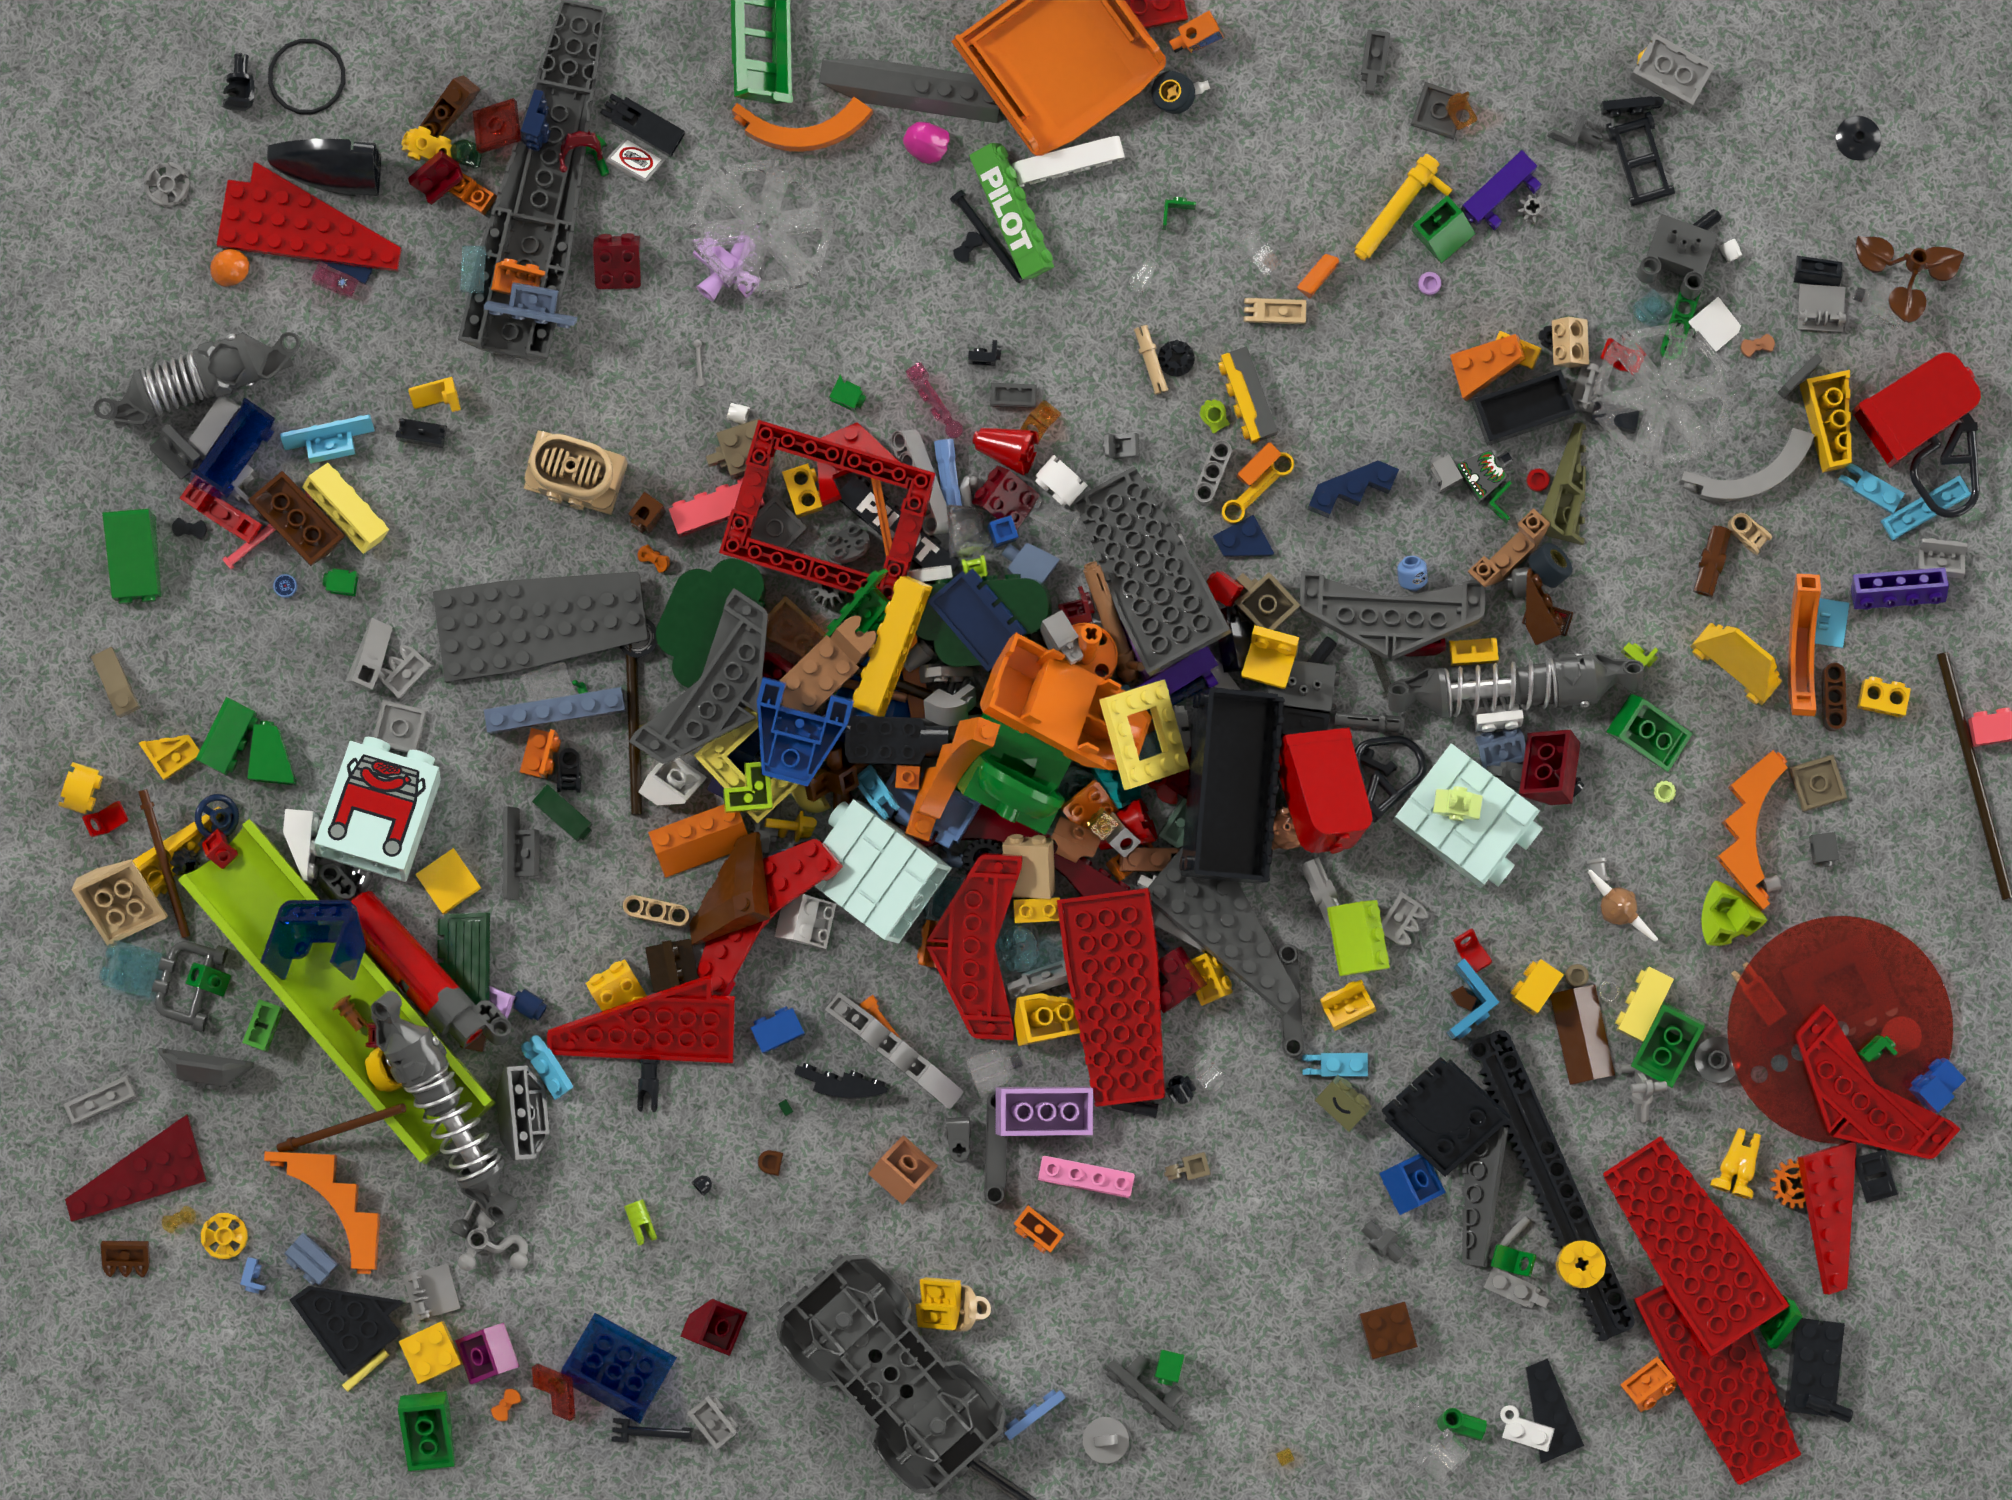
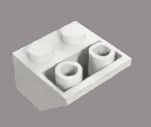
[775,894,836,949]

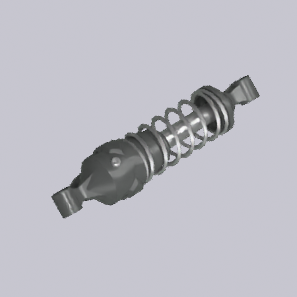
[1388,652,1644,719]
[371,991,518,1223]

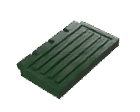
[437,913,490,1005]

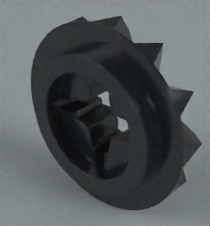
[1158,340,1195,377]

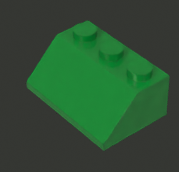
[196,697,258,776]

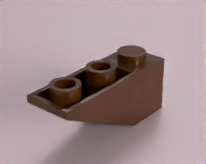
[420,75,481,138]
[1526,568,1564,645]

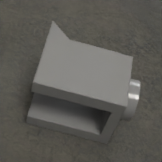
[1429,454,1463,493]

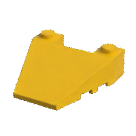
[1690,623,1782,705]

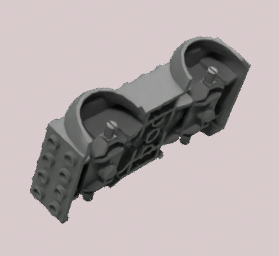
[776,1254,1006,1494]

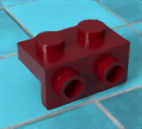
[1058,586,1095,625]

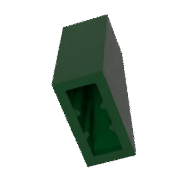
[532,784,593,842]

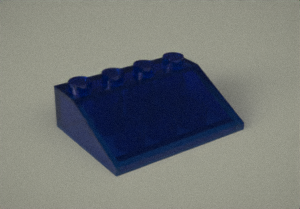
[558,1313,677,1424]

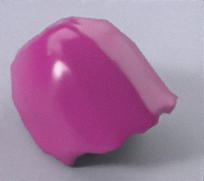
[903,122,950,164]

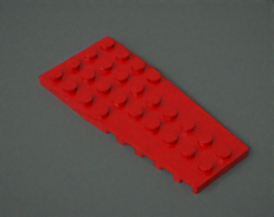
[1057,888,1165,1107]
[1603,1136,1789,1358]
[1633,1285,1801,1485]

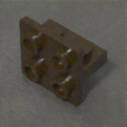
[645,939,698,993]

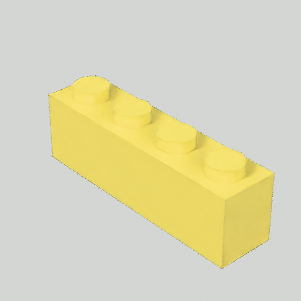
[302,463,389,554]

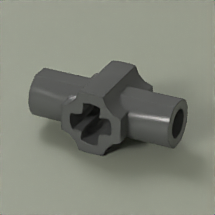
[1361,1220,1405,1263]

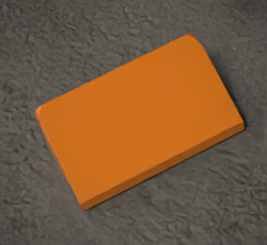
[1297,254,1339,298]
[1236,442,1281,486]

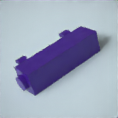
[1461,150,1542,231]
[1133,646,1219,695]

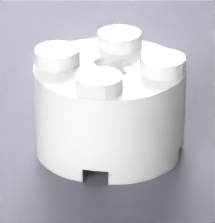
[1035,455,1088,507]

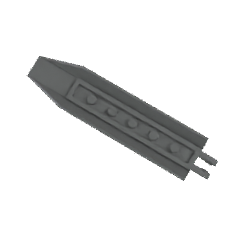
[819,59,1000,123]

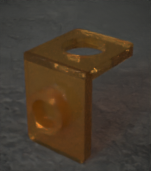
[1446,91,1477,130]
[1020,400,1061,442]

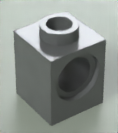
[1809,832,1839,868]

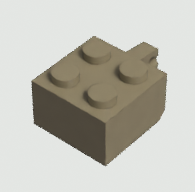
[706,418,775,480]
[1234,572,1300,631]

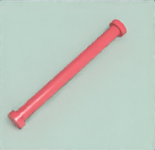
[222,491,314,569]

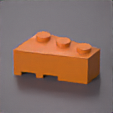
[1450,334,1526,401]

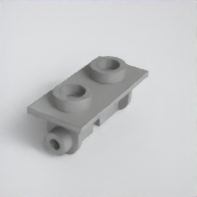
[1572,363,1604,413]

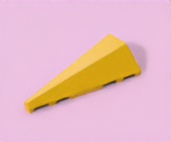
[133,806,222,897]

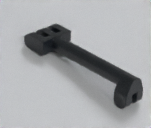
[611,1418,693,1442]

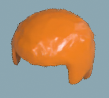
[210,249,249,287]

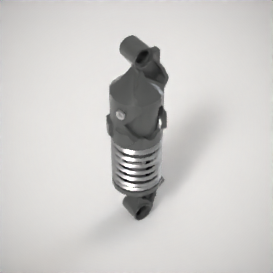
[93,332,301,428]

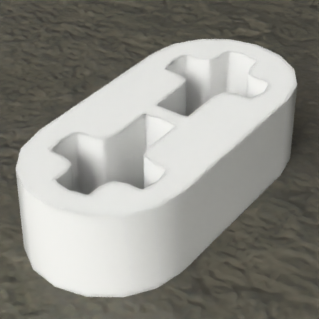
[908,565,953,582]

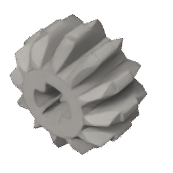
[810,581,848,608]

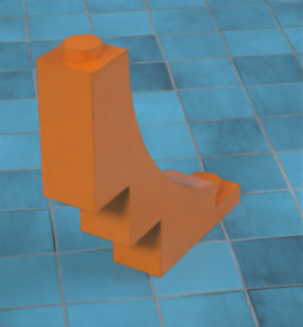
[905,717,1000,842]
[1716,750,1788,911]
[264,1151,380,1274]

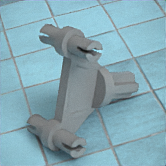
[1619,1064,1667,1123]

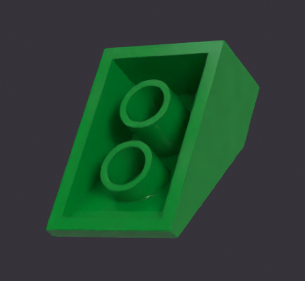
[1606,693,1693,772]
[1631,1002,1705,1088]
[397,1391,455,1471]

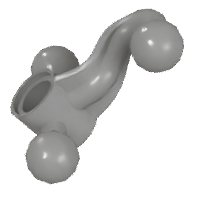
[458,1211,528,1271]

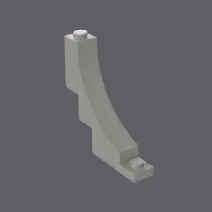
[825,992,964,1110]

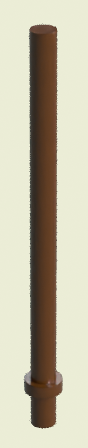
[138,789,190,938]
[276,1103,406,1152]

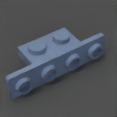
[484,282,578,328]

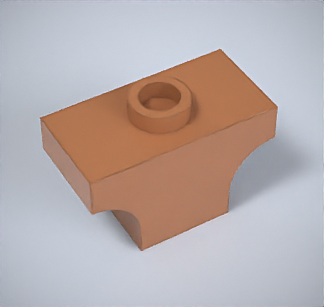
[1051,816,1102,863]

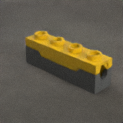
[1218,346,1278,444]

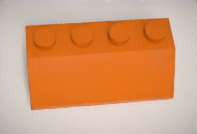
[648,804,748,878]

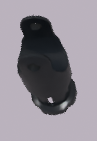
[637,1059,660,1112]

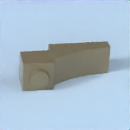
[91,647,141,718]

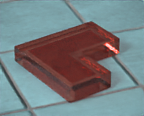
[532,1363,575,1421]

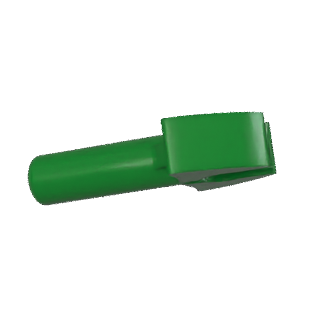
[585,135,609,177]

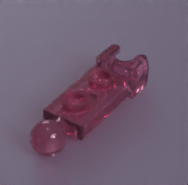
[905,362,963,438]

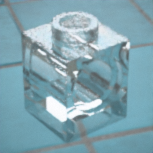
[1189,1055,1226,1092]

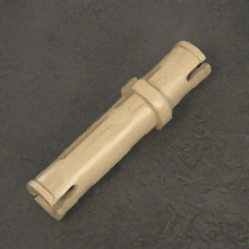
[1134,325,1169,395]

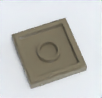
[1789,754,1847,812]

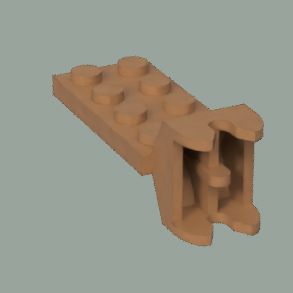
[780,616,876,714]

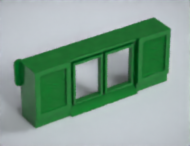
[731,0,793,104]

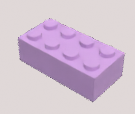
[996,1086,1093,1136]

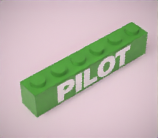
[969,143,1054,279]

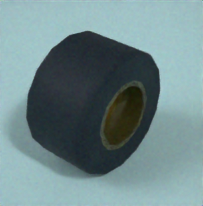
[1529,543,1573,588]

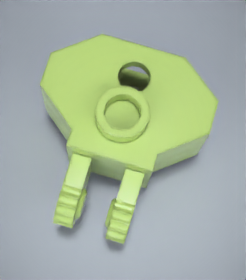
[1433,786,1483,821]

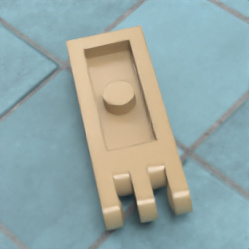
[1244,298,1306,324]

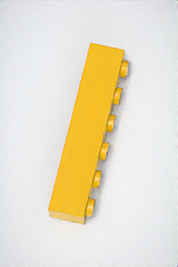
[853,576,933,717]

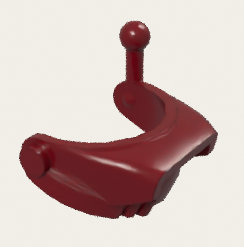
[559,130,603,173]

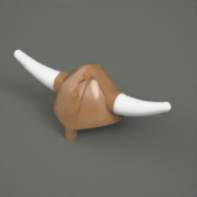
[1588,870,1658,942]

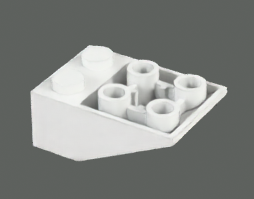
[283,809,322,885]

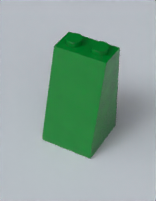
[102,509,161,604]

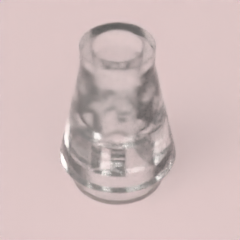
[1127,259,1157,294]

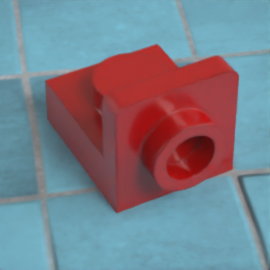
[202,828,238,869]

